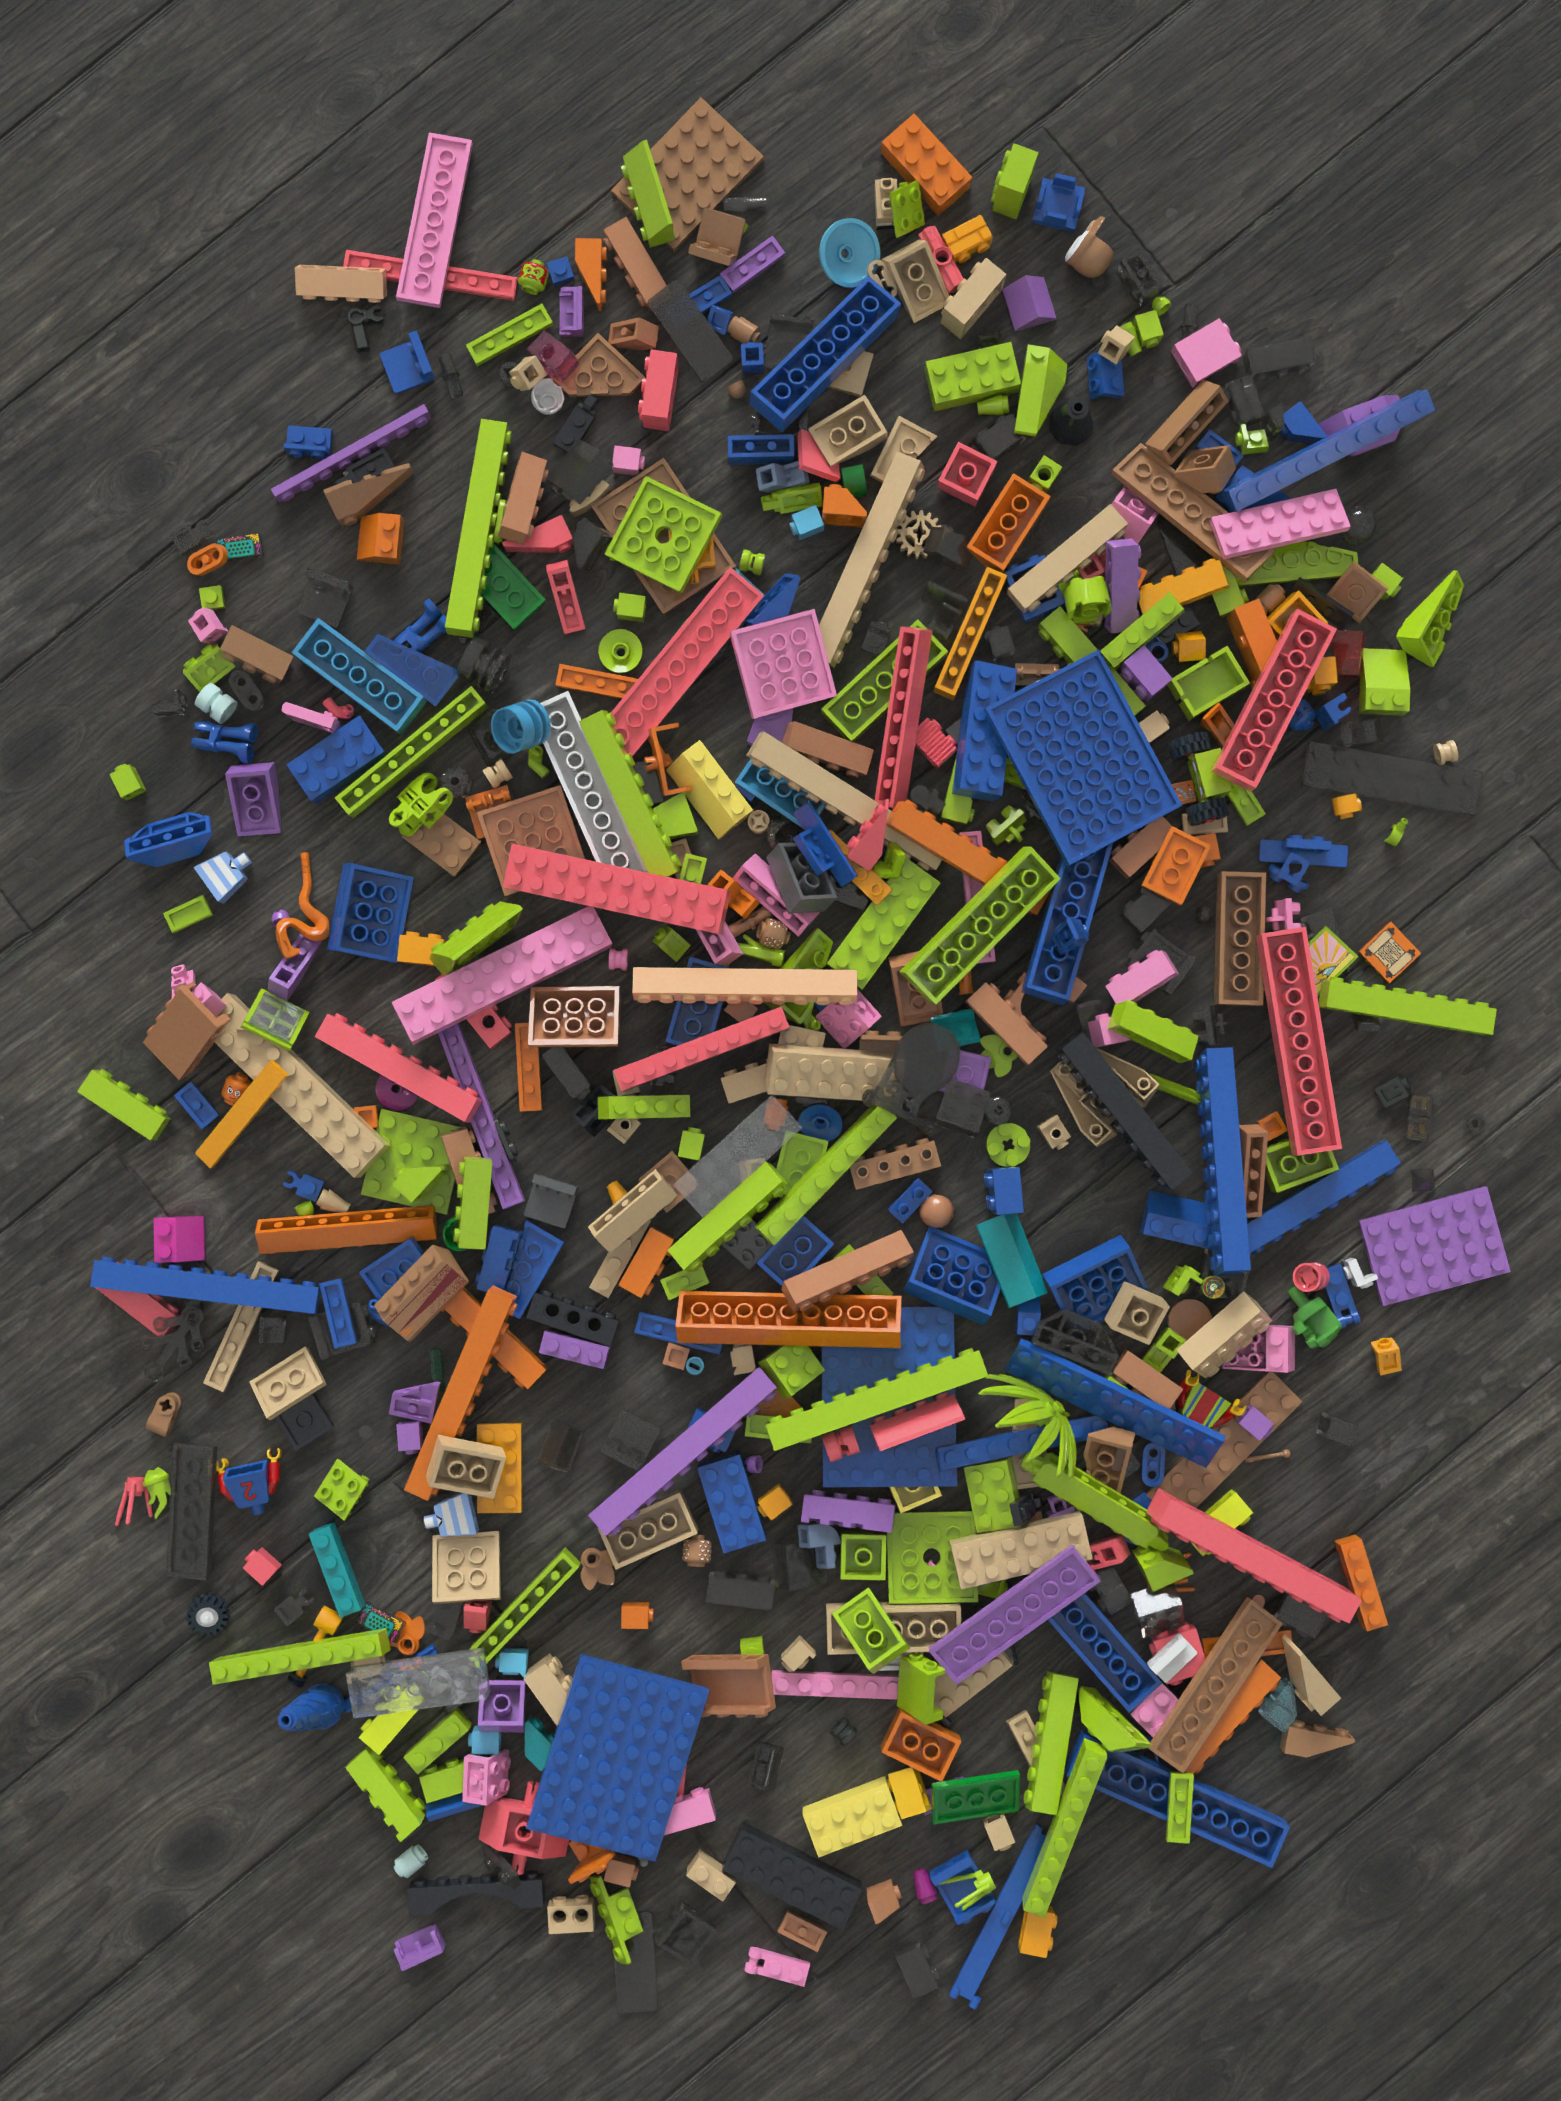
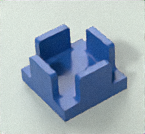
[1032,173,1085,233]

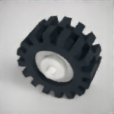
[186,1592,229,1637]

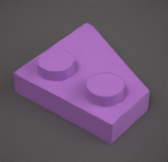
[389,1382,441,1424]

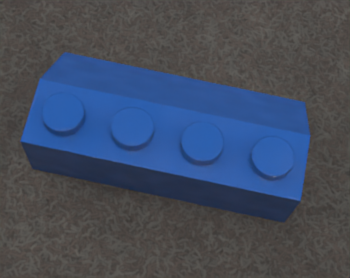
[1139,1190,1212,1250]

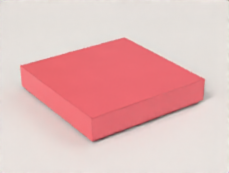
[797,429,840,482]

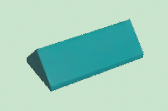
[976,1213,1048,1308]

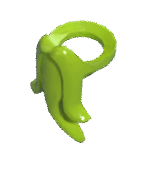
[142,1467,178,1519]

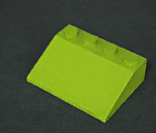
[429,901,523,976]

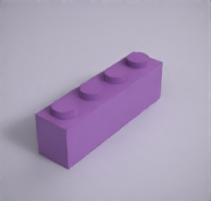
[1104,538,1141,633]

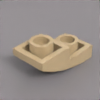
[569,480,611,517]

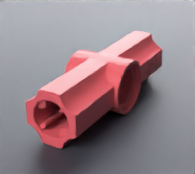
[918,226,964,293]

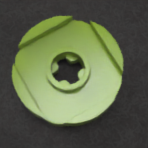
[986,1123,1030,1167]

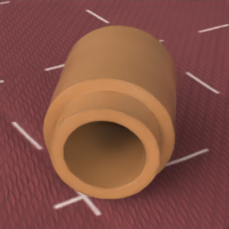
[727,316,761,344]
[1255,584,1285,615]

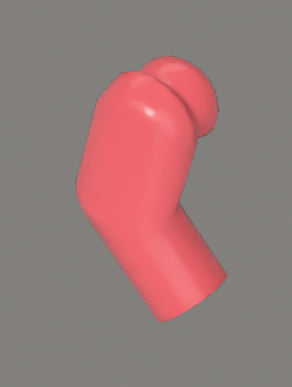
[322,697,354,720]

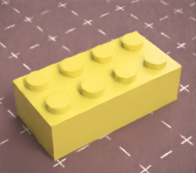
[803,1776,902,1858]

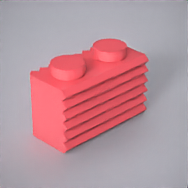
[915,717,957,770]

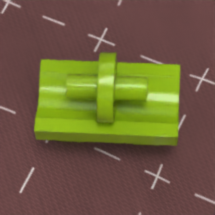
[986,805,1027,846]

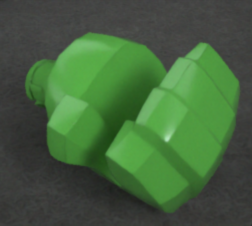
[1287,1286,1342,1349]

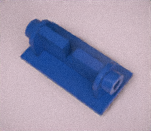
[888,1178,932,1224]

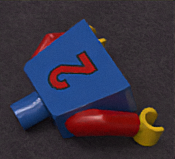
[212,1448,282,1515]

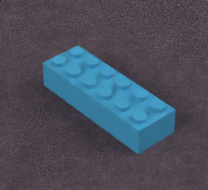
[292,618,428,736]

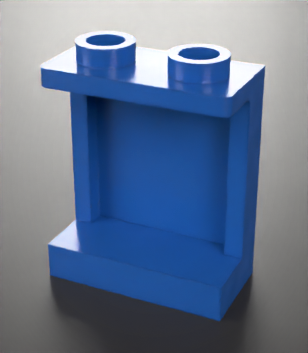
[929,1849,996,1925]

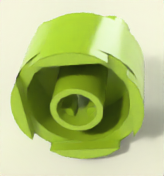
[1063,576,1112,624]

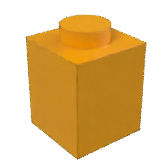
[1172,631,1206,662]
[757,1483,793,1520]

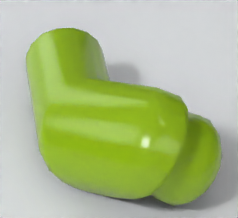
[528,745,550,779]

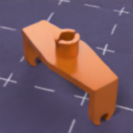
[644,723,692,796]

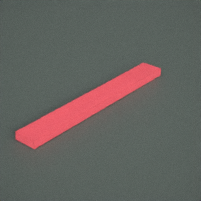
[343,250,518,301]

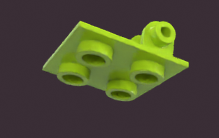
[889,180,925,238]
[314,1458,370,1521]

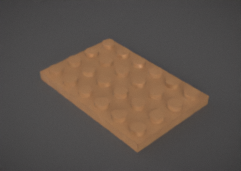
[611,98,764,252]
[591,458,736,616]

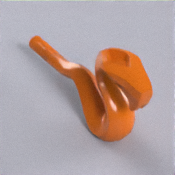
[275,852,330,960]

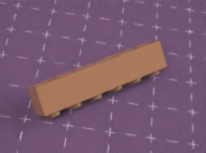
[781,1230,914,1312]

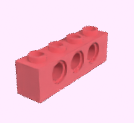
[435,966,513,1049]

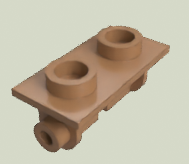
[1015,663,1060,686]

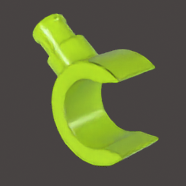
[1385,818,1408,847]

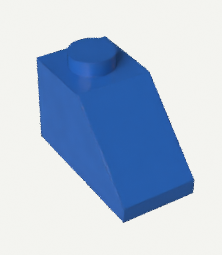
[1275,401,1327,444]
[1015,1296,1041,1336]

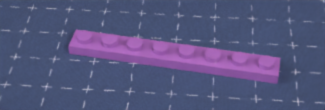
[271,404,431,502]

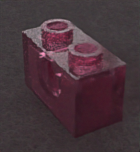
[527,330,580,382]

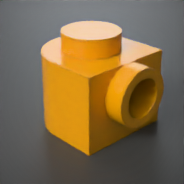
[1332,793,1362,820]

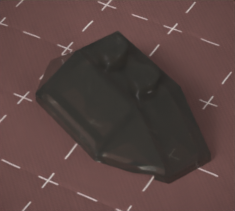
[1030,1309,1119,1376]

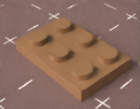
[402,813,482,877]

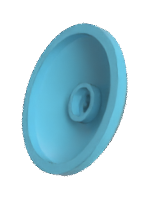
[819,218,880,288]

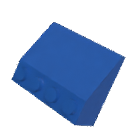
[327,863,414,963]
[903,1226,1001,1325]
[1042,1235,1149,1337]

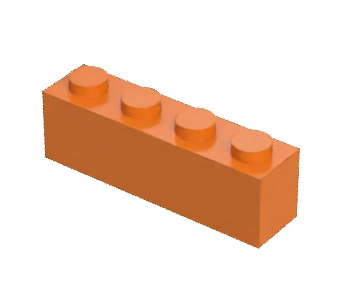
[1334,1535,1388,1631]

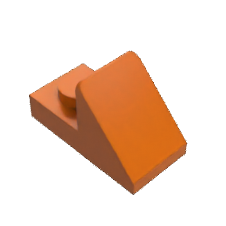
[1200,703,1234,747]

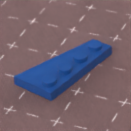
[364,634,462,706]
[506,1220,565,1319]

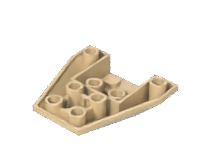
[1050,1048,1160,1147]

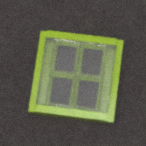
[241,988,309,1051]

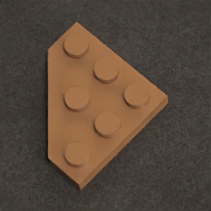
[553,333,645,397]

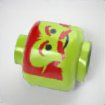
[518,259,549,295]

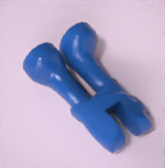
[394,598,447,653]
[191,721,258,764]

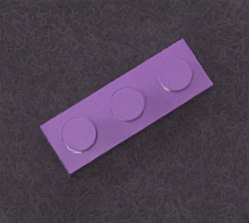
[720,235,785,294]

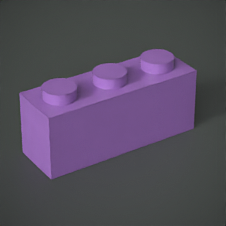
[539,1329,610,1369]

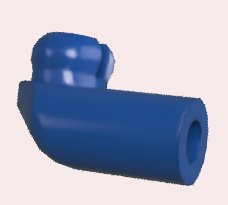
[368,1299,391,1328]

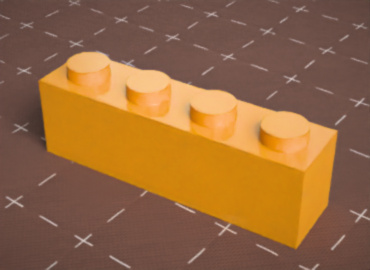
[1138,558,1230,614]

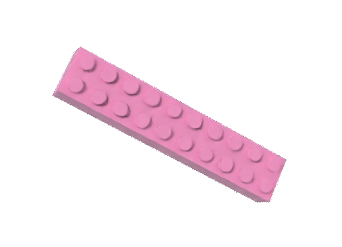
[392,906,612,1045]

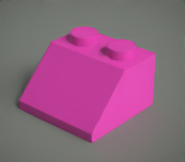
[154,1216,205,1263]

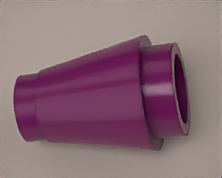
[913,1868,938,1904]

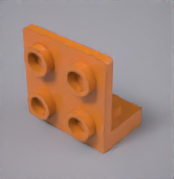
[568,1840,616,1884]

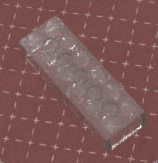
[673,1095,803,1217]
[346,1648,491,1719]

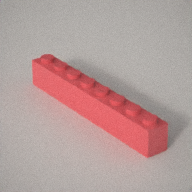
[875,627,933,808]
[614,1007,789,1091]
[315,1013,483,1123]

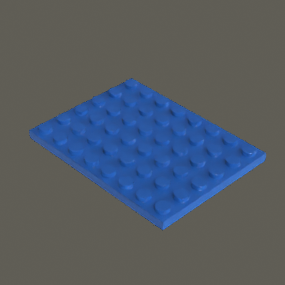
[984,650,1182,867]
[822,1307,957,1487]
[526,1654,709,1861]

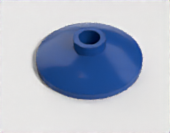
[798,1104,842,1141]

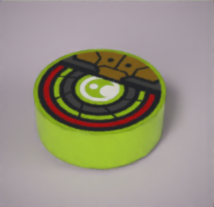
[1201,1276,1225,1299]

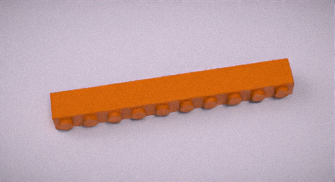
[404,1285,518,1501]

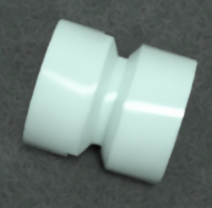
[195,683,237,724]

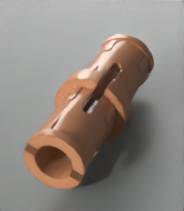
[728,906,772,938]

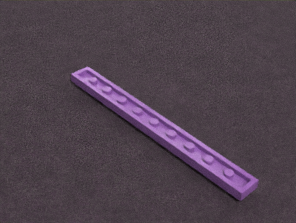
[438,1023,525,1209]

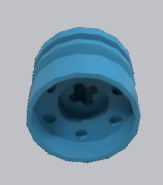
[491,699,551,754]

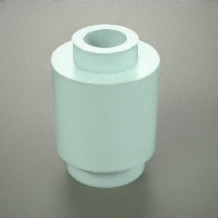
[394,1844,428,1878]

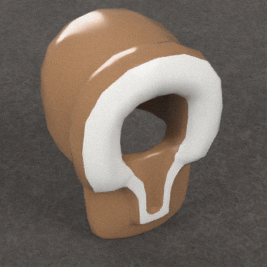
[1065,216,1114,278]

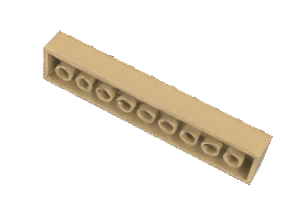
[215,993,391,1178]

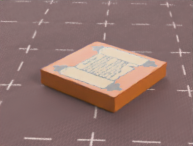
[1358,922,1421,984]

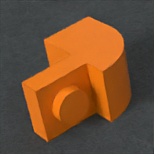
[707,870,759,919]

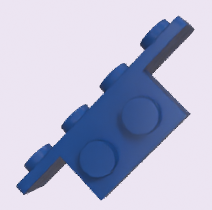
[793,802,857,887]
[1258,835,1348,868]

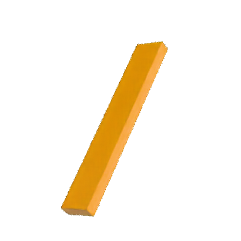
[195,1060,288,1168]

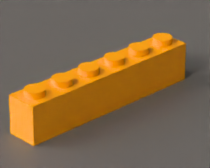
[933,567,1007,701]

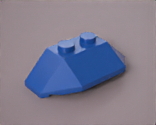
[124,812,213,867]

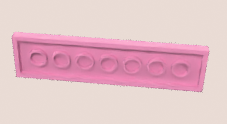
[396,133,473,308]

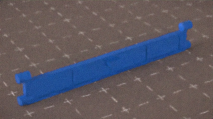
[949,1823,1046,2010]

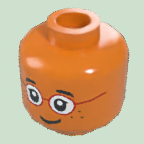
[221,1072,252,1106]

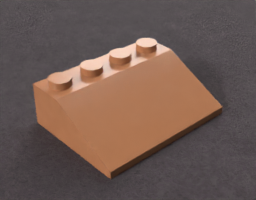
[528,986,621,1047]

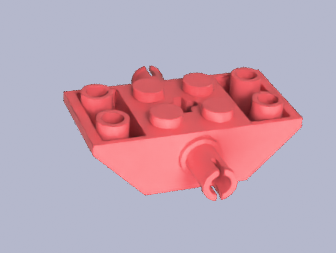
[479,1781,569,1875]

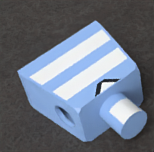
[194,852,252,903]
[424,1493,479,1537]

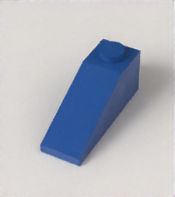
[1051,918,1089,955]

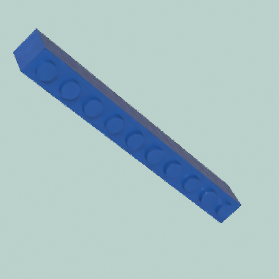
[1221,390,1435,512]
[90,1257,321,1314]

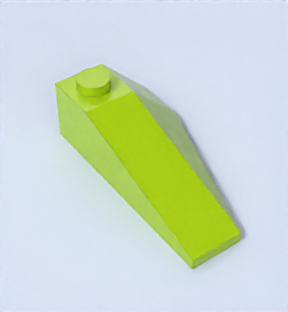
[1014,344,1068,436]
[1396,570,1464,667]
[764,928,833,1024]

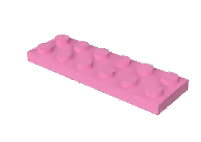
[1210,489,1351,560]

